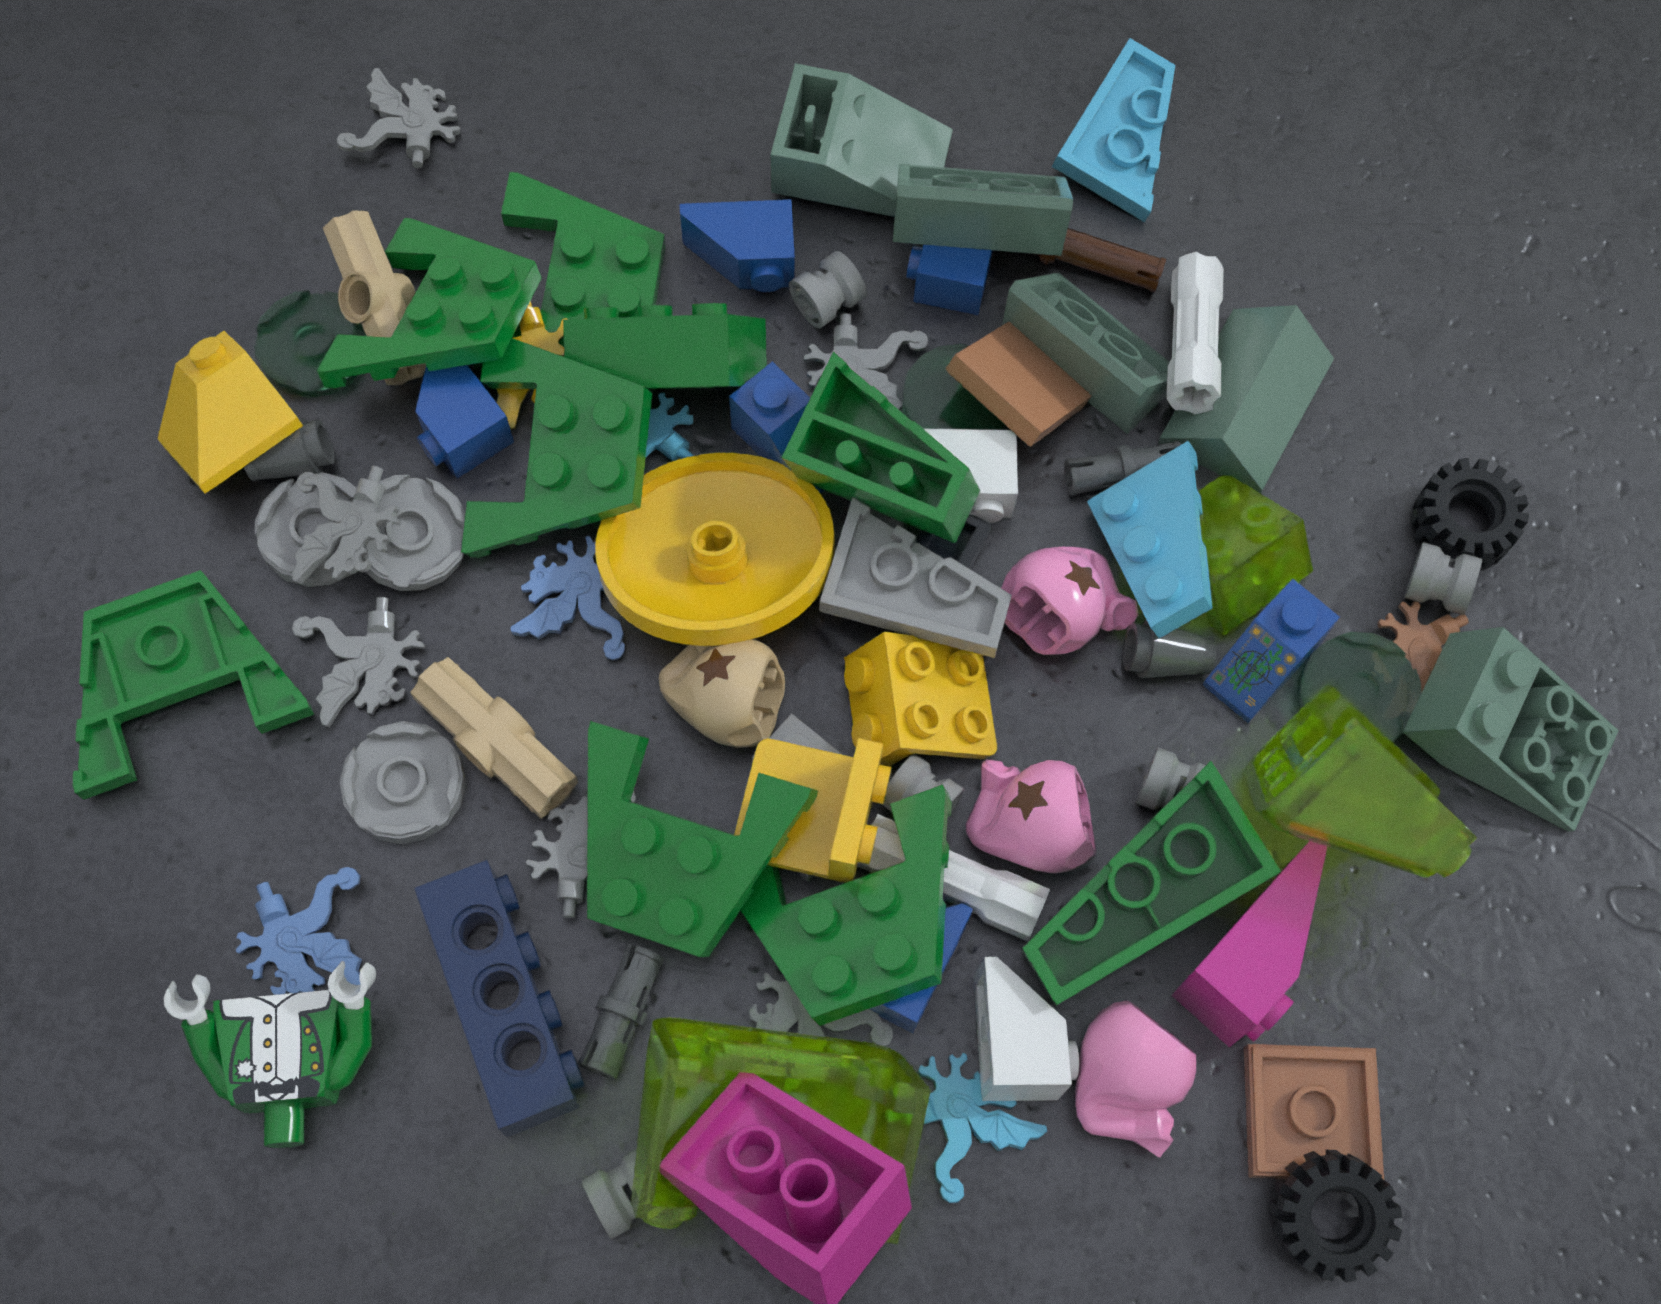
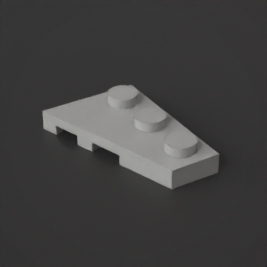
[819,497,1012,658]

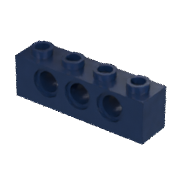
[414,860,585,1138]

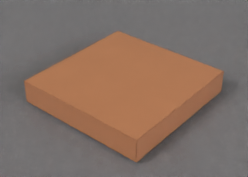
[945,322,1092,447]
[1244,1044,1384,1180]

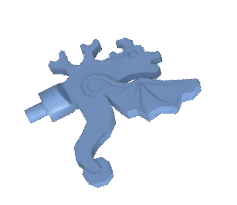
[510,536,625,661]
[236,867,362,995]

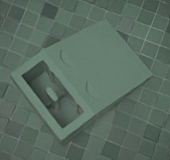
[770,63,953,217]
[1403,627,1619,831]

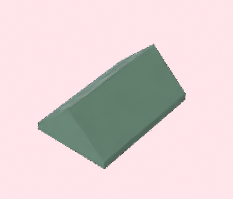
[893,164,1073,256]
[1002,273,1170,434]
[1158,305,1334,495]

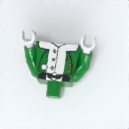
[164,961,376,1148]

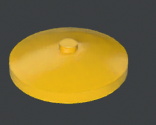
[595,453,835,646]

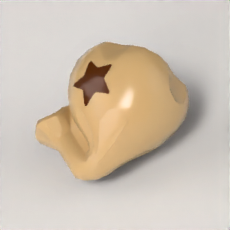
[659,639,785,748]

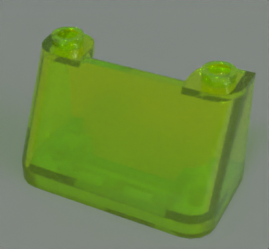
[1244,681,1478,878]
[631,1017,931,1244]

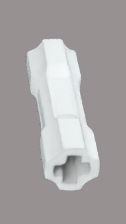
[1167,252,1224,415]
[857,814,1050,942]

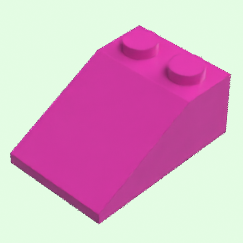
[1171,830,1329,1047]
[658,1068,912,1304]

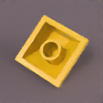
[157,331,303,494]

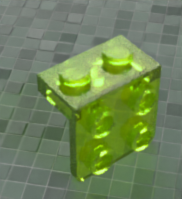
[1198,475,1313,635]

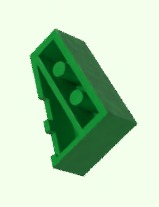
[563,303,767,389]
[781,352,980,543]

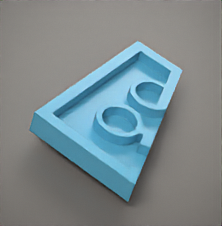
[1052,38,1176,222]
[1087,441,1212,639]

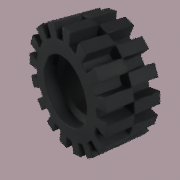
[1410,458,1529,571]
[1270,1149,1402,1282]

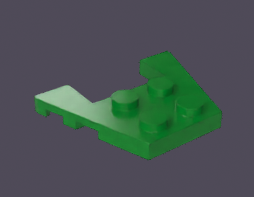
[473,172,666,371]
[316,218,542,388]
[461,338,652,558]
[72,570,314,800]
[587,721,819,957]
[741,784,952,1026]

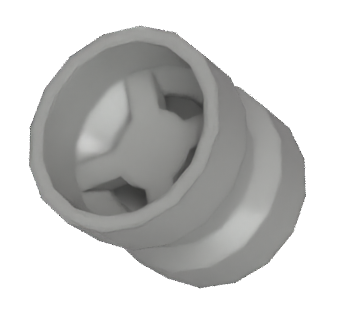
[789,251,867,329]
[1405,542,1482,615]
[1136,747,1206,810]
[881,754,965,819]
[581,1147,671,1239]

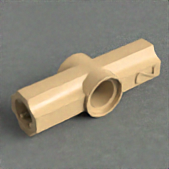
[323,211,426,385]
[410,657,578,819]

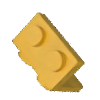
[844,632,997,767]
[734,738,892,883]

